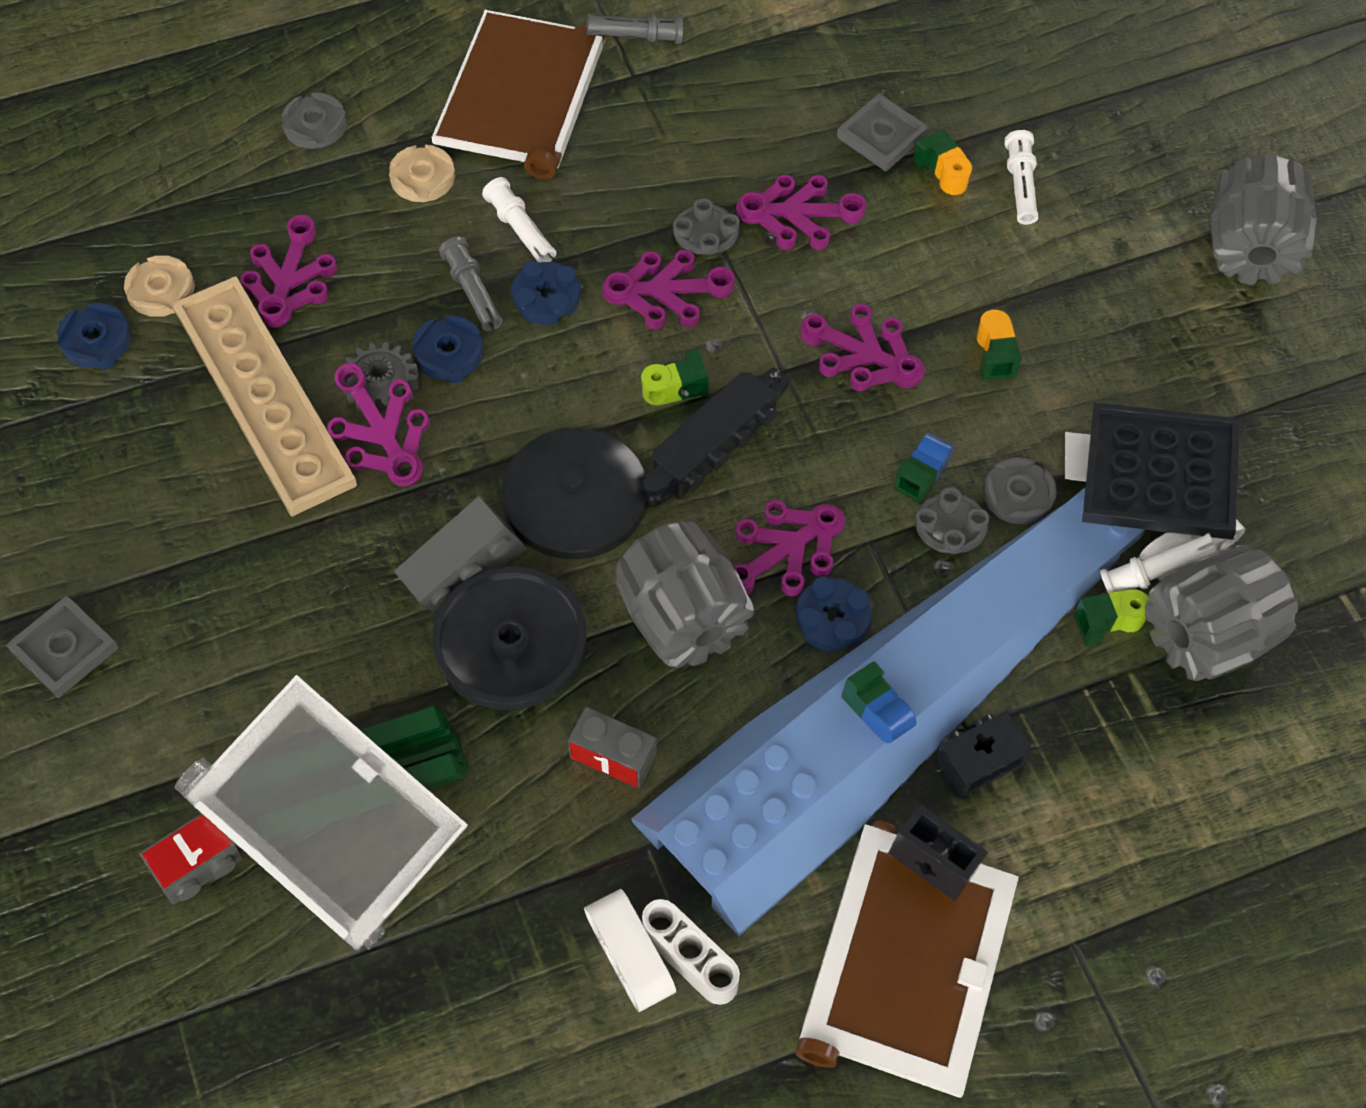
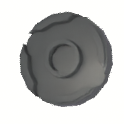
[281,92,347,149]
[983,457,1056,525]

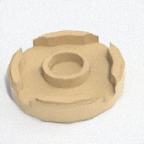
[389,145,455,202]
[124,256,195,317]

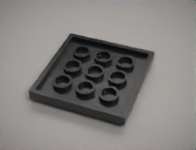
[1082,403,1240,540]

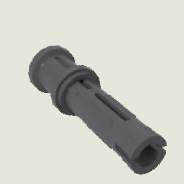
[586,14,683,44]
[439,236,503,331]

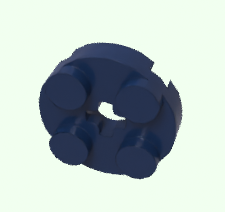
[511,261,580,325]
[57,303,131,370]
[413,315,483,384]
[795,577,871,652]

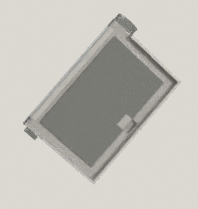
[175,675,468,951]

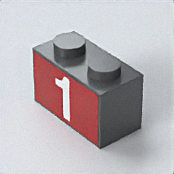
[568,707,657,789]
[139,813,243,905]

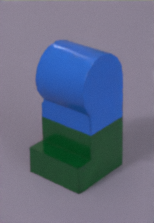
[894,432,954,504]
[841,661,917,743]

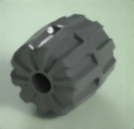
[1210,153,1317,285]
[615,521,754,668]
[1145,545,1299,681]

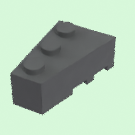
[394,496,528,612]

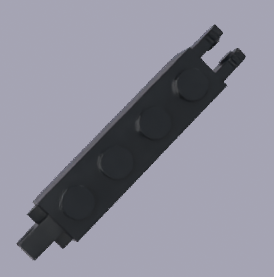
[643,367,789,508]

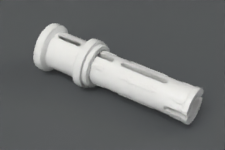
[1004,130,1038,225]
[482,177,556,262]
[1100,533,1217,593]

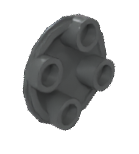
[673,199,740,255]
[915,487,989,554]

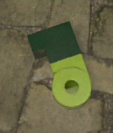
[641,349,708,405]
[1074,589,1150,646]

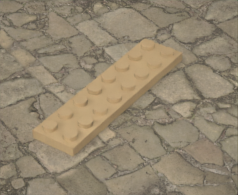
[172,276,357,517]

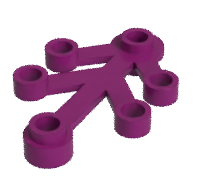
[736,175,866,250]
[240,215,337,328]
[602,250,735,330]
[800,304,925,391]
[327,363,430,487]
[734,500,845,597]

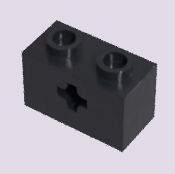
[935,711,1032,799]
[888,804,988,901]

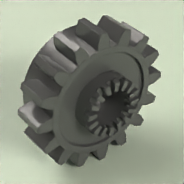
[343,342,419,413]

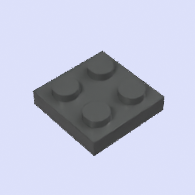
[837,93,929,171]
[6,595,119,699]

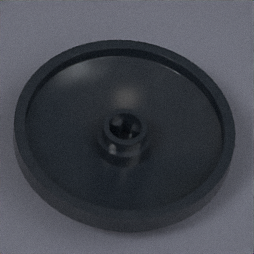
[502,428,647,559]
[432,567,587,710]

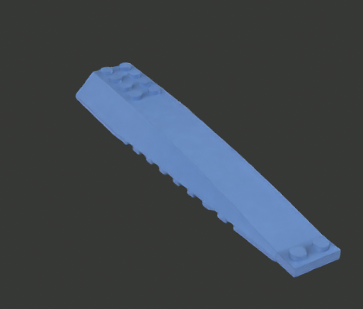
[632,488,1145,937]

